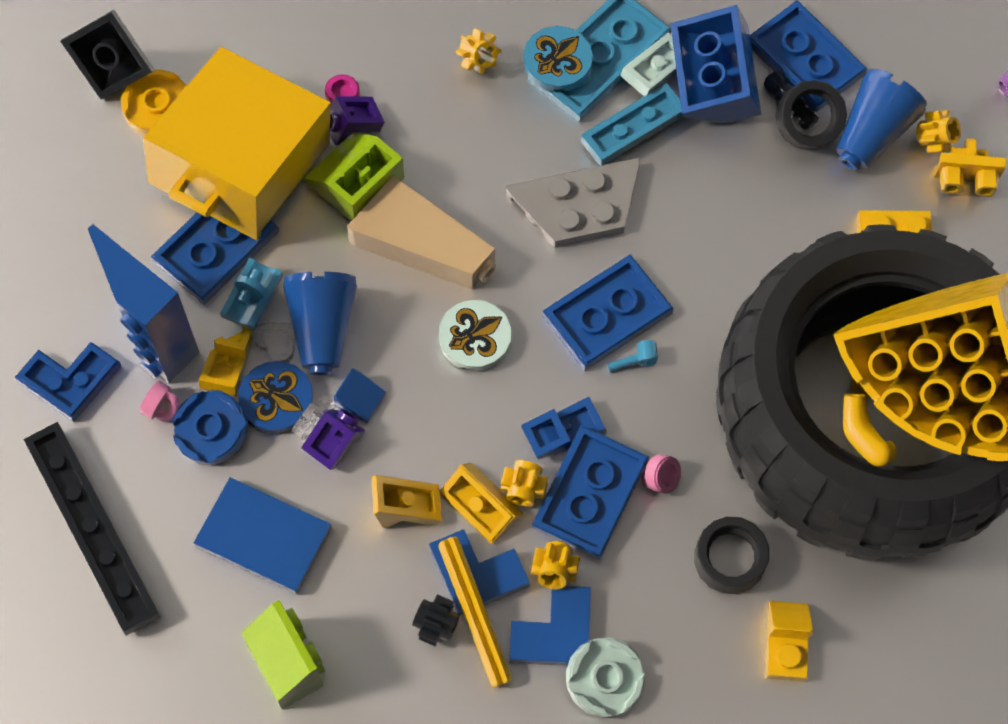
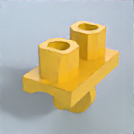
[934,138,1006,197]

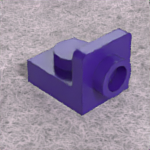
[330,96,385,145]
[301,408,365,470]

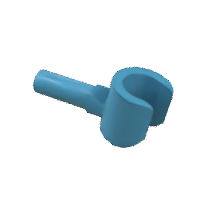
[607,340,658,372]

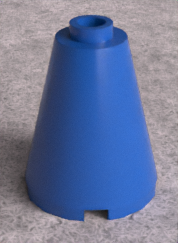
[836,69,927,171]
[283,271,357,376]

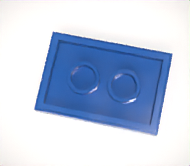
[750,0,868,112]
[151,213,279,305]
[542,254,674,371]
[531,425,649,560]
[193,477,332,595]

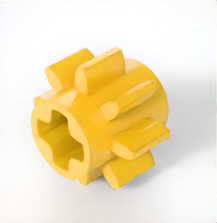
[456,28,502,74]
[916,110,961,153]
[500,460,548,507]
[531,541,580,590]

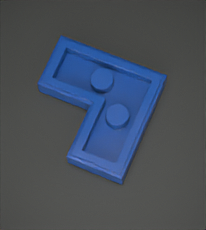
[14,342,121,422]
[429,529,530,615]
[509,586,591,666]

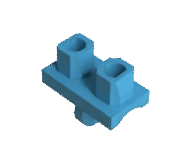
[220,258,284,331]

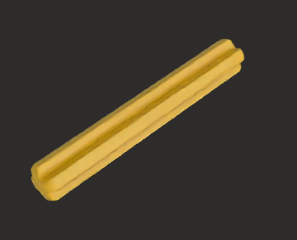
[438,537,512,687]

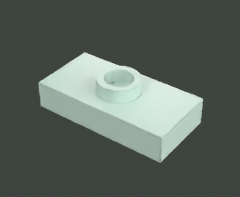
[620,33,677,96]

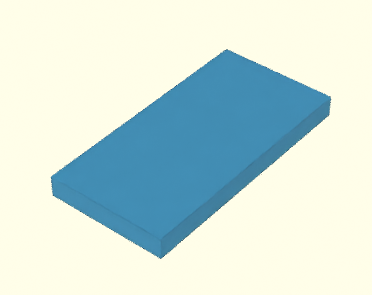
[528,0,671,122]

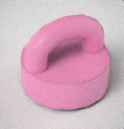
[140,381,180,422]
[642,454,681,494]

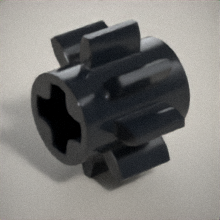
[412,594,460,646]

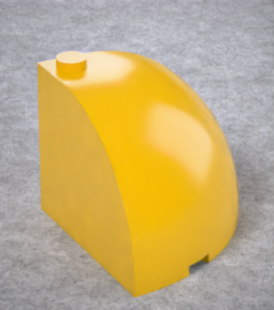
[834,273,1008,461]

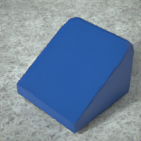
[334,368,386,424]

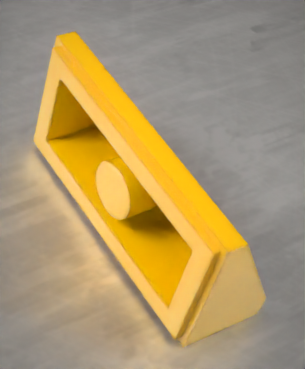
[440,463,524,544]

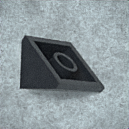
[60,9,155,100]

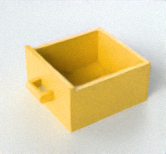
[143,46,331,241]

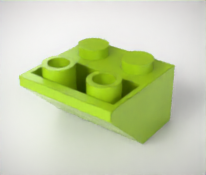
[303,132,404,221]
[241,600,325,709]

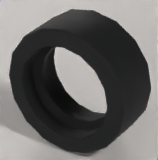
[775,80,847,150]
[694,516,769,594]

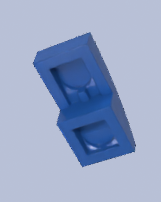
[521,397,607,459]

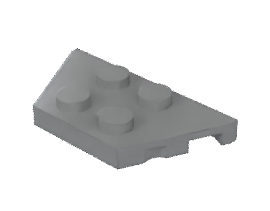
[506,158,640,248]

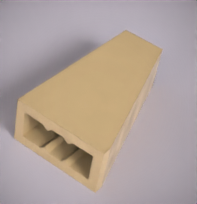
[347,176,496,289]

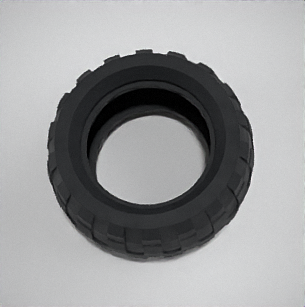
[716,224,1008,560]

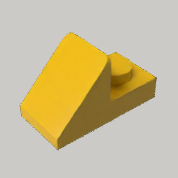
[372,475,442,528]
[766,600,813,682]

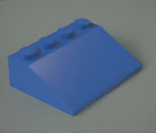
[88,224,200,383]

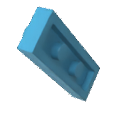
[580,83,684,166]

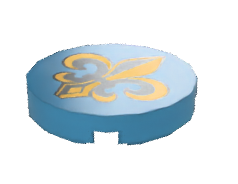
[523,26,593,92]

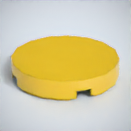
[121,69,187,135]

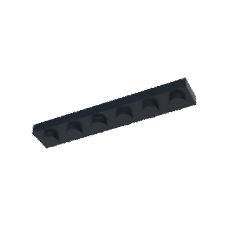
[23,422,161,636]

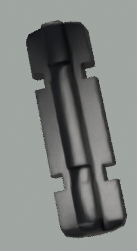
[763,71,819,130]

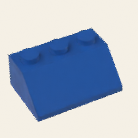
[670,5,762,123]

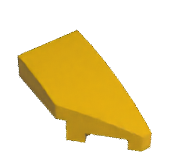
[199,326,254,396]

